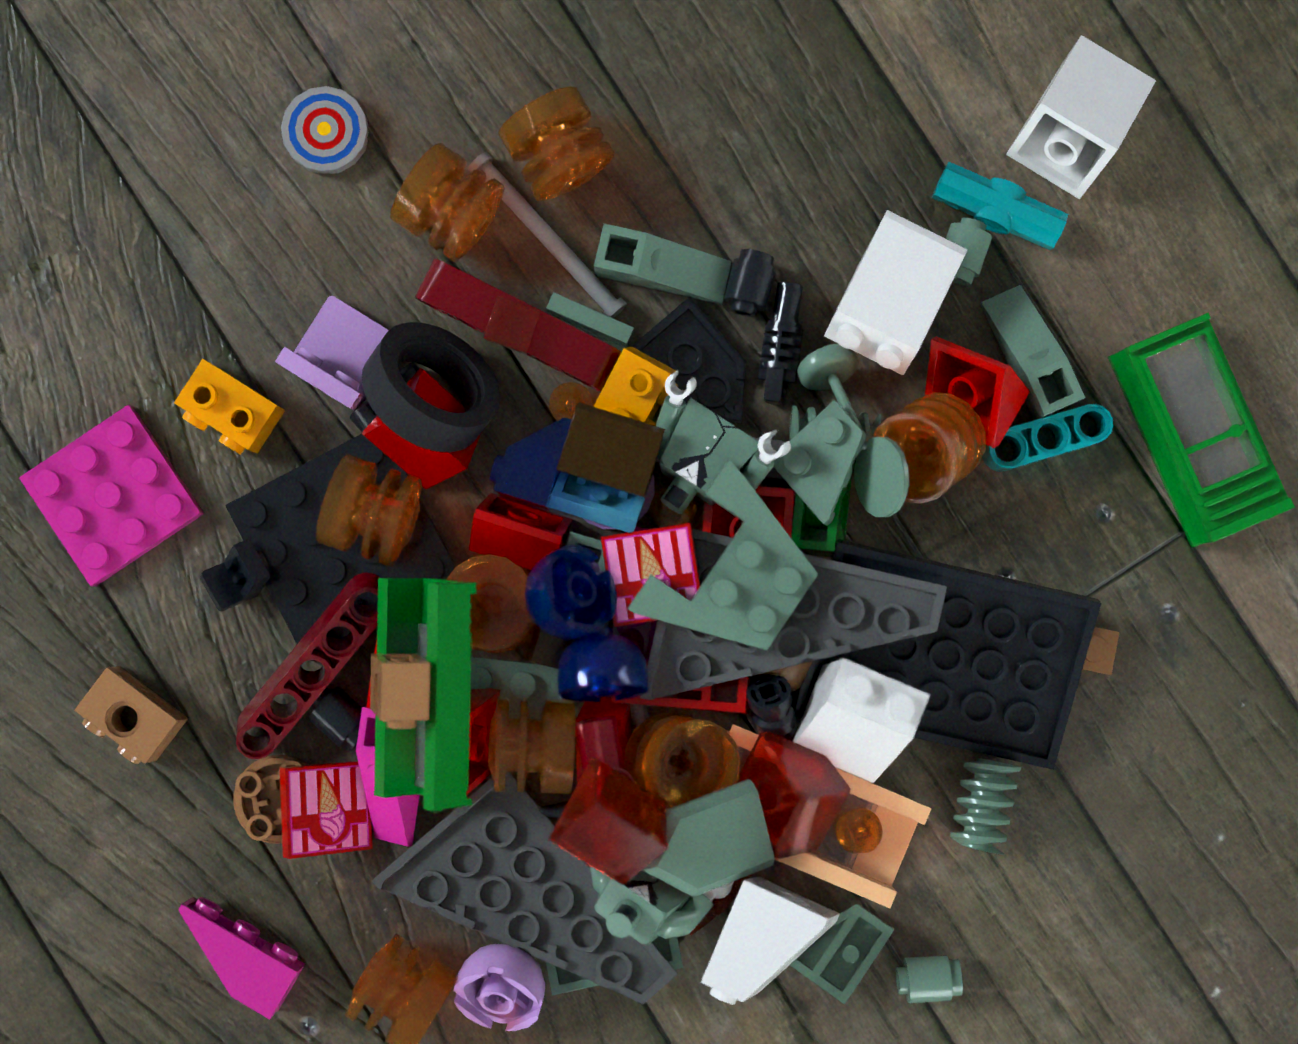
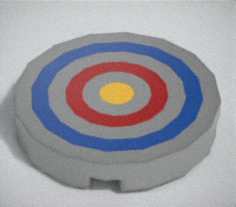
[281,86,369,174]

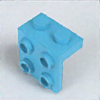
[548,442,662,533]

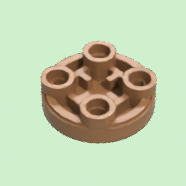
[233,754,309,844]

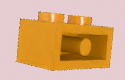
[593,347,678,426]
[174,358,285,455]

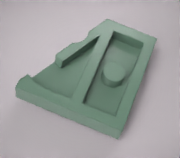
[773,400,867,526]
[790,903,895,1005]

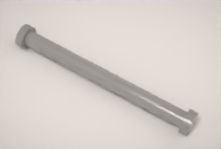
[468,152,627,318]

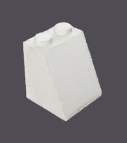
[1006,35,1156,199]
[824,210,967,375]
[790,658,930,783]
[701,876,840,1005]

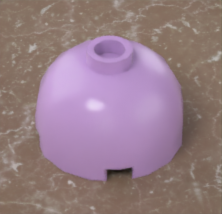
[453,944,545,1031]

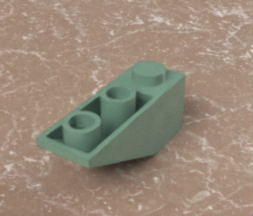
[594,223,732,304]
[980,285,1085,420]

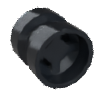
[746,674,797,738]

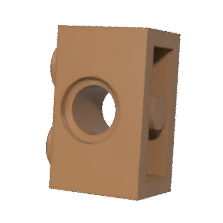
[370,654,430,729]
[74,666,188,764]

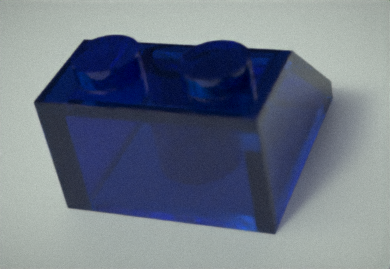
[490,417,572,512]

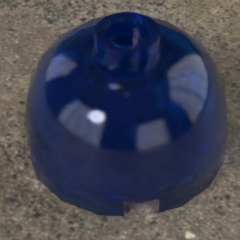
[524,545,617,640]
[557,627,648,702]

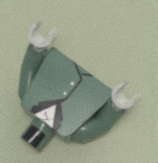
[656,370,791,514]
[590,810,734,945]

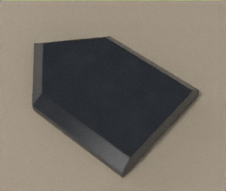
[631,297,746,424]

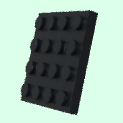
[225,434,463,644]

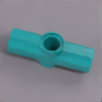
[932,162,1069,251]

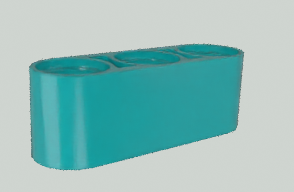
[981,404,1113,472]

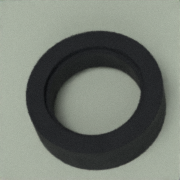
[362,322,500,452]

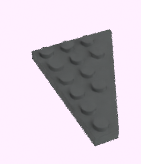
[640,529,947,700]
[372,767,678,1004]

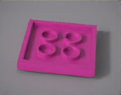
[19,405,204,587]

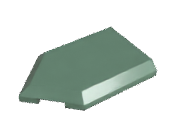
[639,779,775,897]

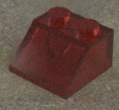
[735,731,851,860]

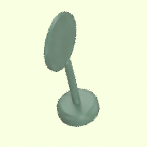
[797,343,909,517]

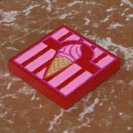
[600,523,701,627]
[279,761,372,859]

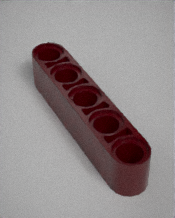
[415,258,621,392]
[236,572,380,759]

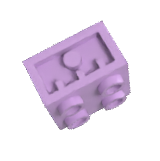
[275,296,389,411]

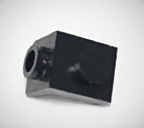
[200,539,270,612]

